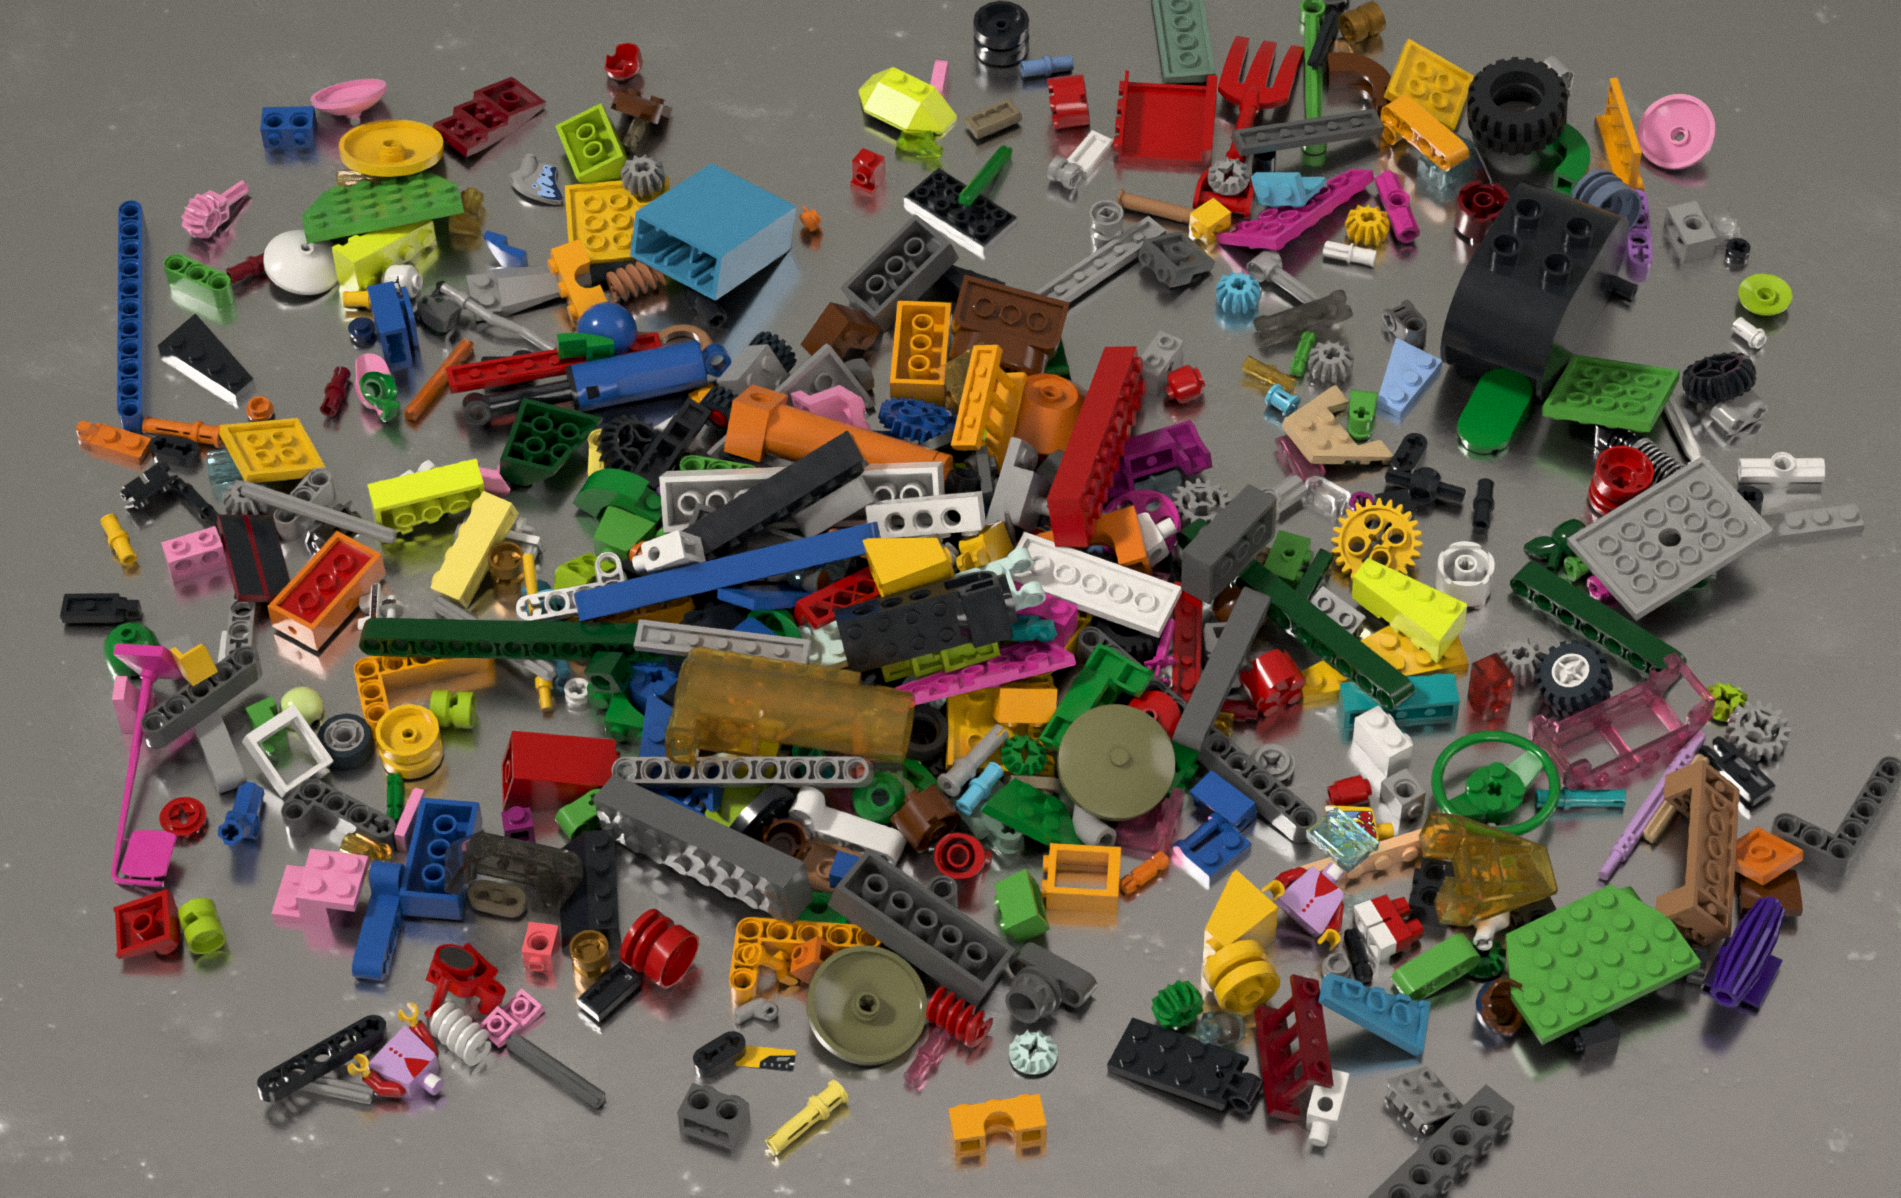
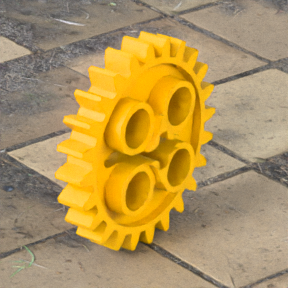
[1331,498,1423,582]

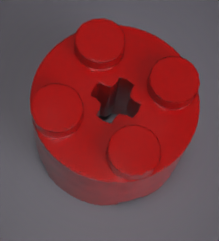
[1047,74,1090,130]
[1239,649,1306,716]

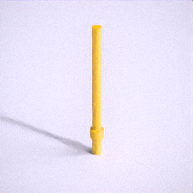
[522,554,553,712]

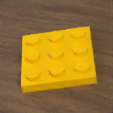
[1384,39,1474,132]
[219,418,326,484]

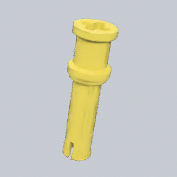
[765,1079,849,1155]

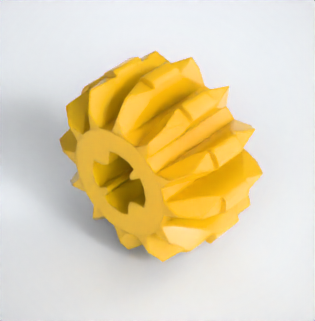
[1345,203,1390,248]

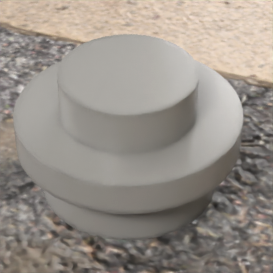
[1322,953,1352,978]

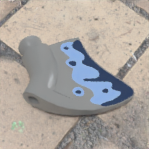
[509,153,563,205]

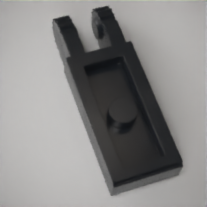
[1699,736,1776,806]

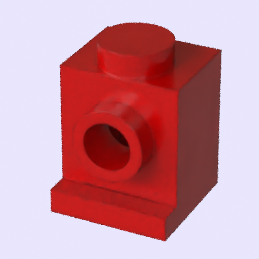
[850,148,886,195]

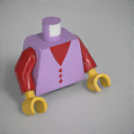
[1261,862,1344,951]
[347,1002,444,1100]

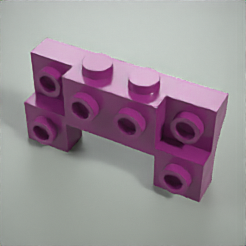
[1108,420,1213,498]

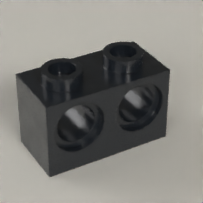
[1409,857,1458,928]

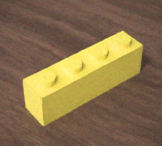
[430,491,519,610]

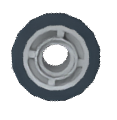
[317,713,374,770]

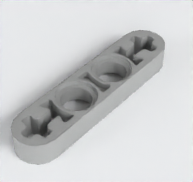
[225,584,258,657]

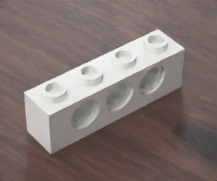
[866,491,986,538]

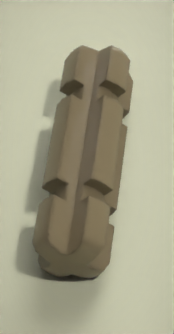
[622,117,649,153]

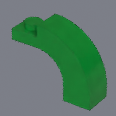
[1545,123,1590,197]
[572,469,662,525]

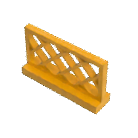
[1594,78,1645,192]

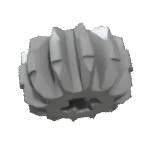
[621,154,666,198]
[1308,339,1354,385]
[223,479,270,515]
[1495,637,1543,687]

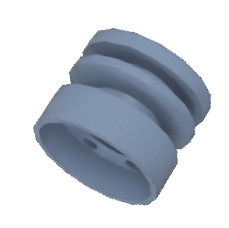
[1571,169,1642,230]

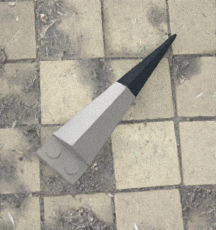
[466,261,636,321]

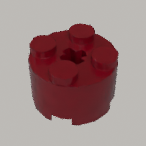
[1454,180,1509,244]

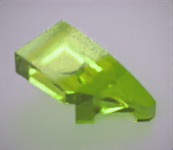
[895,131,944,158]

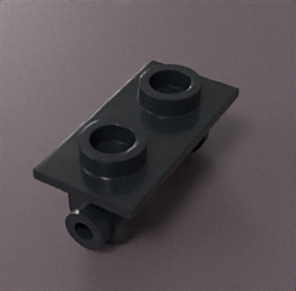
[119,462,178,509]

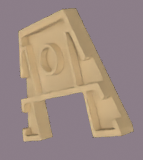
[1281,385,1394,465]

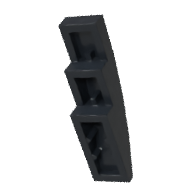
[633,397,712,491]

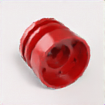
[1588,446,1654,516]
[620,909,699,989]

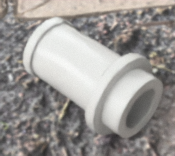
[1731,317,1767,348]

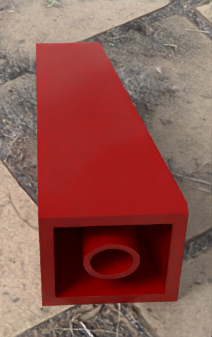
[501,731,620,812]

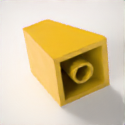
[862,538,956,597]
[1203,870,1278,965]

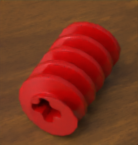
[926,985,993,1048]

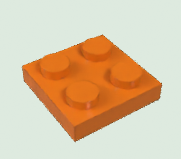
[1735,827,1803,886]

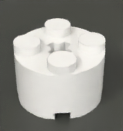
[1435,541,1495,607]

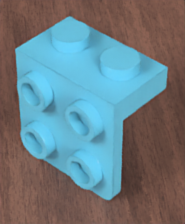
[1251,172,1327,208]

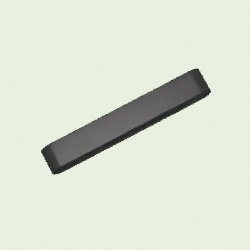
[1172,587,1272,752]

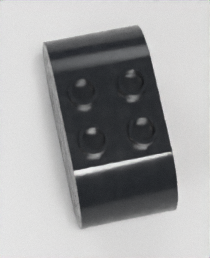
[1440,181,1629,401]

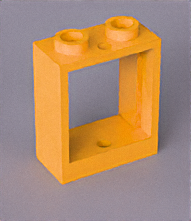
[1041,843,1121,913]

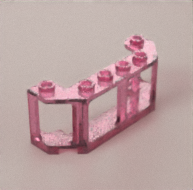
[1527,652,1715,790]

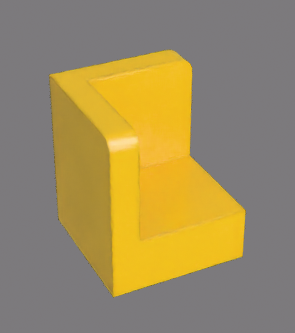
[170,643,218,686]

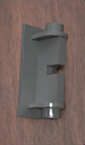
[305,500,361,551]

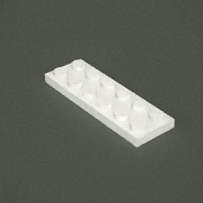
[1011,532,1182,638]

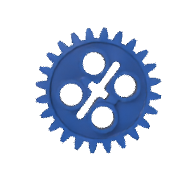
[878,397,958,444]

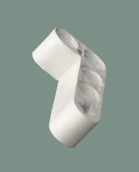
[516,552,625,621]
[789,786,907,866]

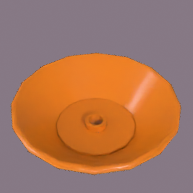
[988,373,1088,456]

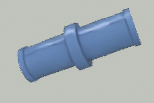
[1020,55,1074,77]

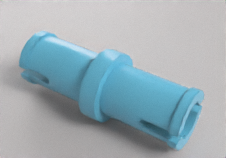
[956,762,1004,816]

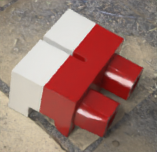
[1352,894,1424,965]

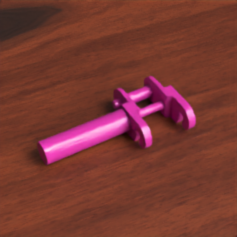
[1144,618,1176,687]

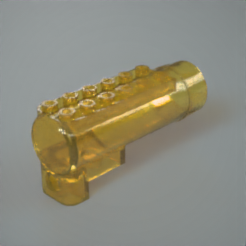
[665,646,915,767]

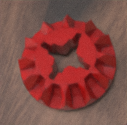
[159,797,207,838]

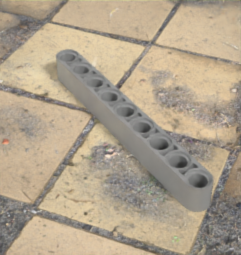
[612,757,874,788]

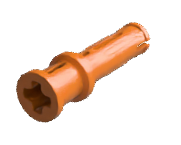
[142,416,224,449]

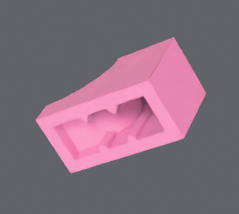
[112,676,158,734]

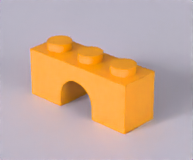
[547,239,607,325]
[948,1094,1047,1156]

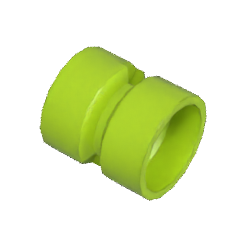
[430,690,476,729]
[177,898,226,954]

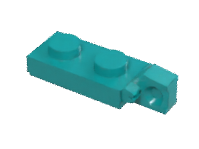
[1007,615,1057,642]

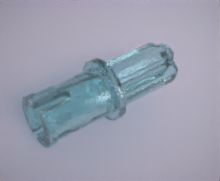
[1134,470,1182,492]

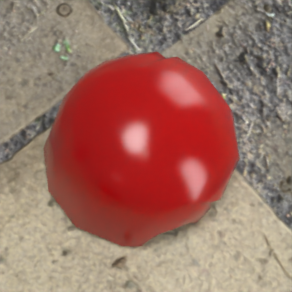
[604,43,643,81]

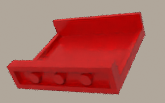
[1113,70,1218,168]

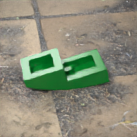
[557,333,614,362]
[902,758,943,792]

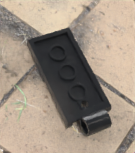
[1107,1017,1264,1112]

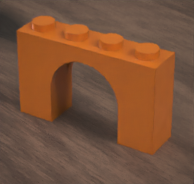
[1035,505,1153,575]

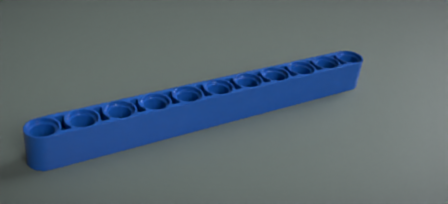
[117,200,146,434]
[573,522,881,622]

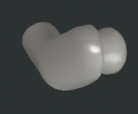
[733,998,779,1024]

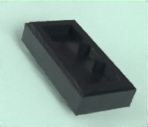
[577,961,642,1021]

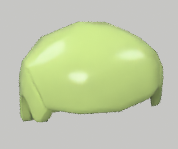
[279,686,324,730]

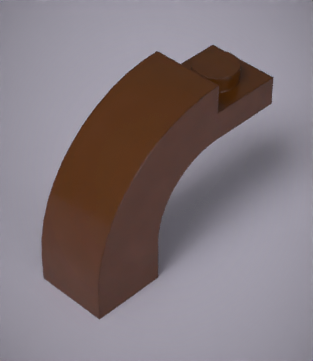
[1326,52,1391,120]

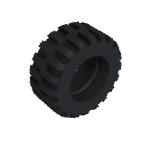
[1467,57,1568,156]

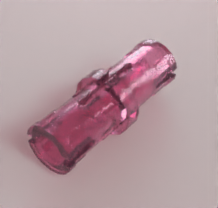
[903,1028,950,1087]

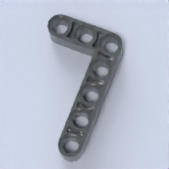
[1770,756,1901,877]

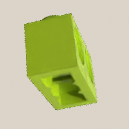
[553,552,616,590]

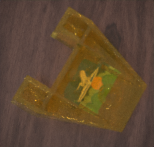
[1419,811,1558,926]

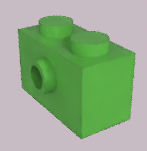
[1264,530,1314,590]
[994,869,1050,944]

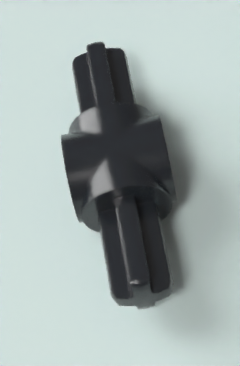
[1384,467,1466,504]

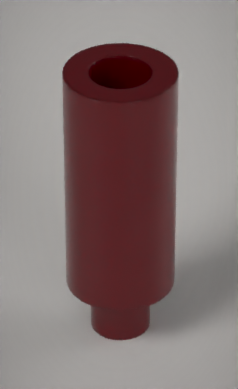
[1217,698,1259,723]

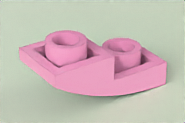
[480,988,545,1048]

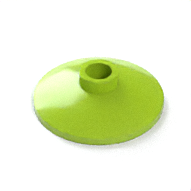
[1738,273,1792,316]

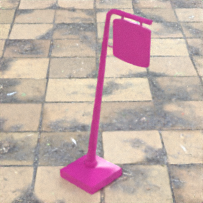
[111,644,186,887]

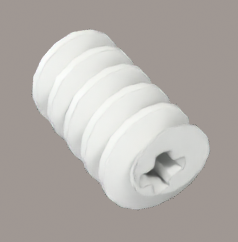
[427,1001,492,1066]

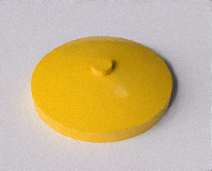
[339,119,444,177]

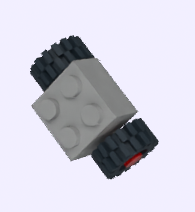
[699,331,797,436]

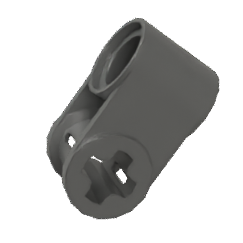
[1382,300,1427,349]

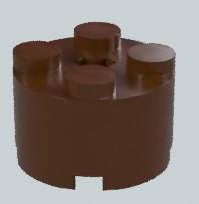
[890,784,961,853]

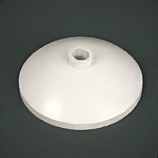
[263,230,338,295]

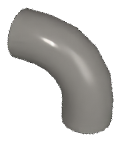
[1072,804,1116,847]

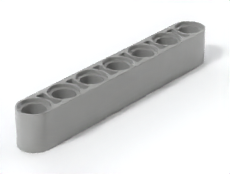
[160,633,247,794]

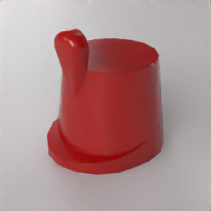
[934,833,992,879]

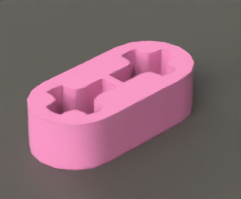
[930,60,949,98]

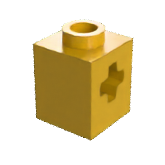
[1189,198,1231,245]

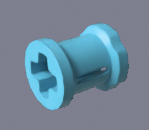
[1264,383,1301,417]

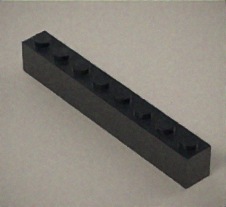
[682,431,870,561]

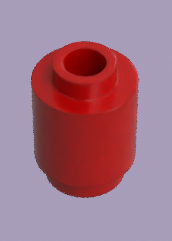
[1327,774,1372,806]

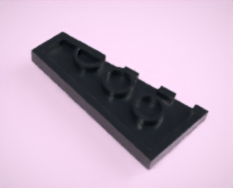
[158,313,255,402]

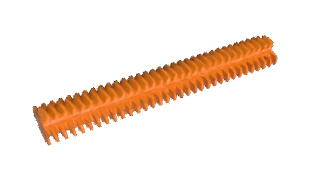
[403,339,474,421]

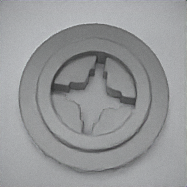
[1208,156,1250,195]
[1250,744,1295,782]

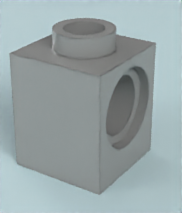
[1380,768,1426,822]

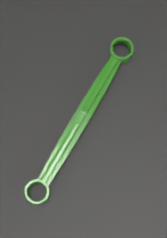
[1299,0,1327,155]

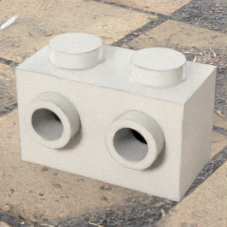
[1353,705,1413,778]

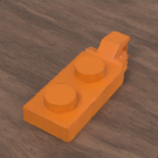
[75,420,152,464]

